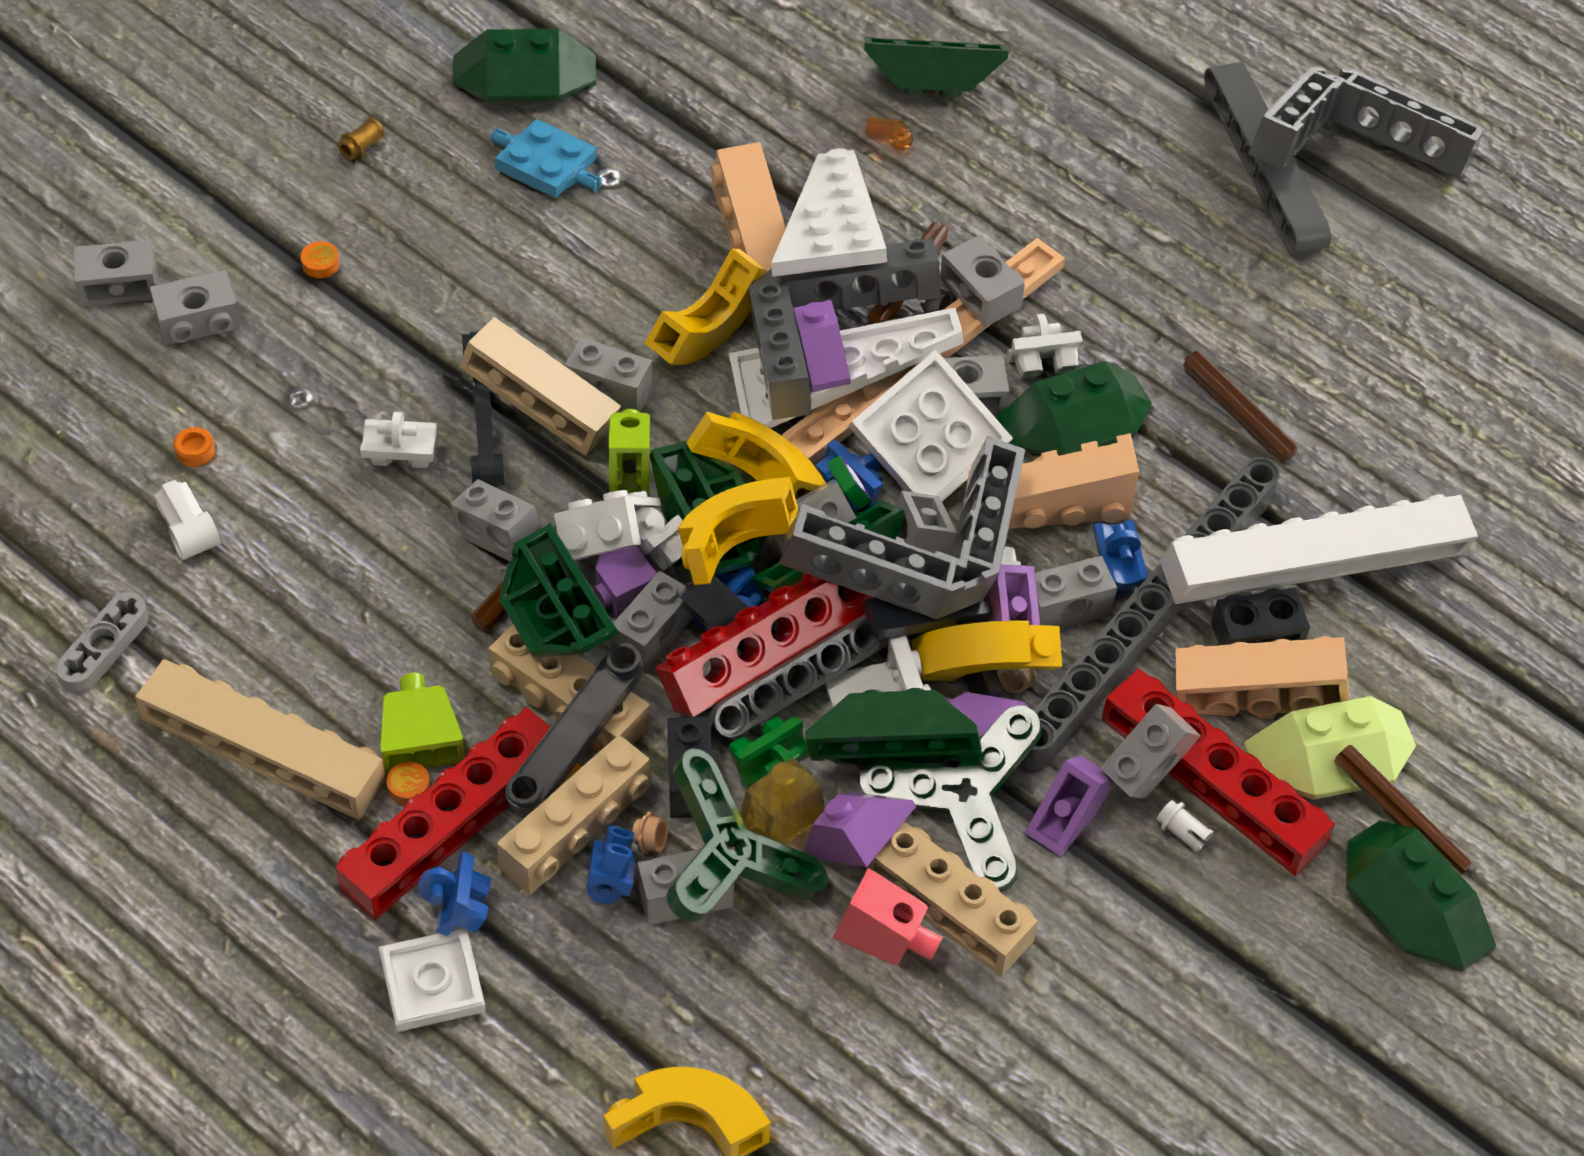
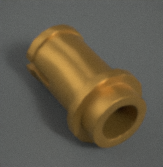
[338,118,385,160]

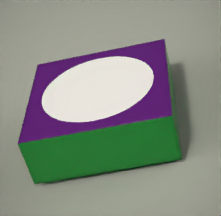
[828,455,872,508]

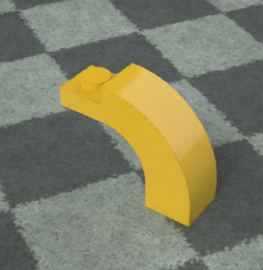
[644,248,767,365]
[686,411,826,499]
[678,477,798,585]
[912,621,1062,682]
[603,1067,771,1156]

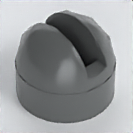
[920,288,953,313]

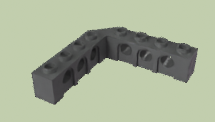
[1249,67,1486,178]
[749,238,941,420]
[779,436,1025,619]

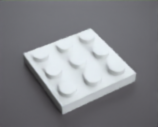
[848,349,1013,501]

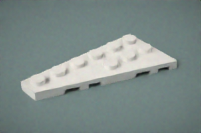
[771,148,887,277]
[729,308,964,428]

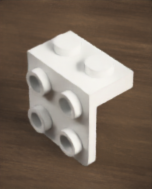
[554,490,661,561]
[825,636,931,708]

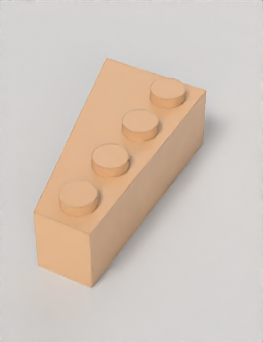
[710,142,786,273]
[966,433,1139,529]
[1176,636,1350,719]

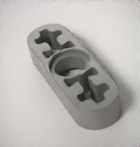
[56,592,149,694]

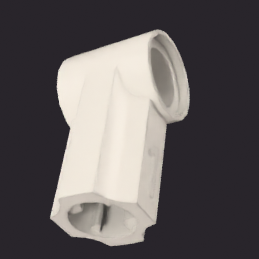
[154,480,221,560]

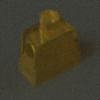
[740,758,825,845]

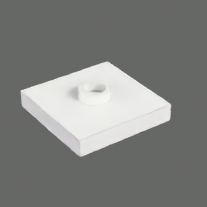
[379,928,486,1032]

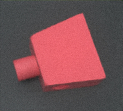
[833,868,943,965]

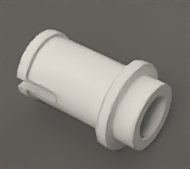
[1156,800,1213,853]

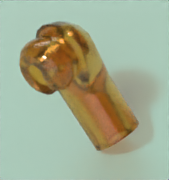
[866,116,913,150]

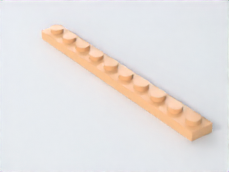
[781,238,1065,464]

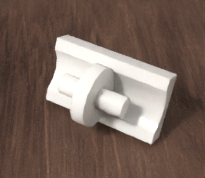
[1007,314,1083,379]
[360,412,437,468]
[635,507,683,572]

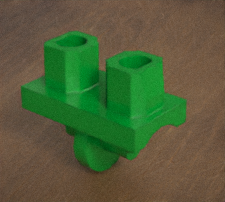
[729,716,809,791]

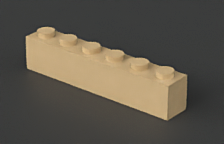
[135,659,386,820]

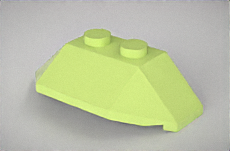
[1243,696,1416,800]

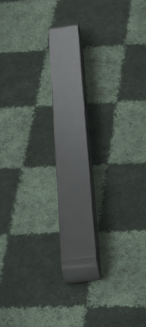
[1018,457,1280,772]

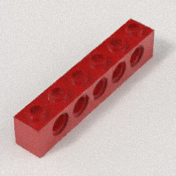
[655,573,875,717]
[1101,668,1335,876]
[335,707,551,920]

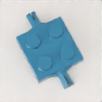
[490,119,602,198]

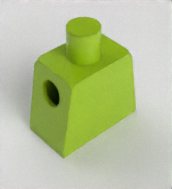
[609,409,650,497]
[381,673,465,774]

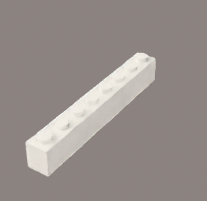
[1160,494,1478,604]

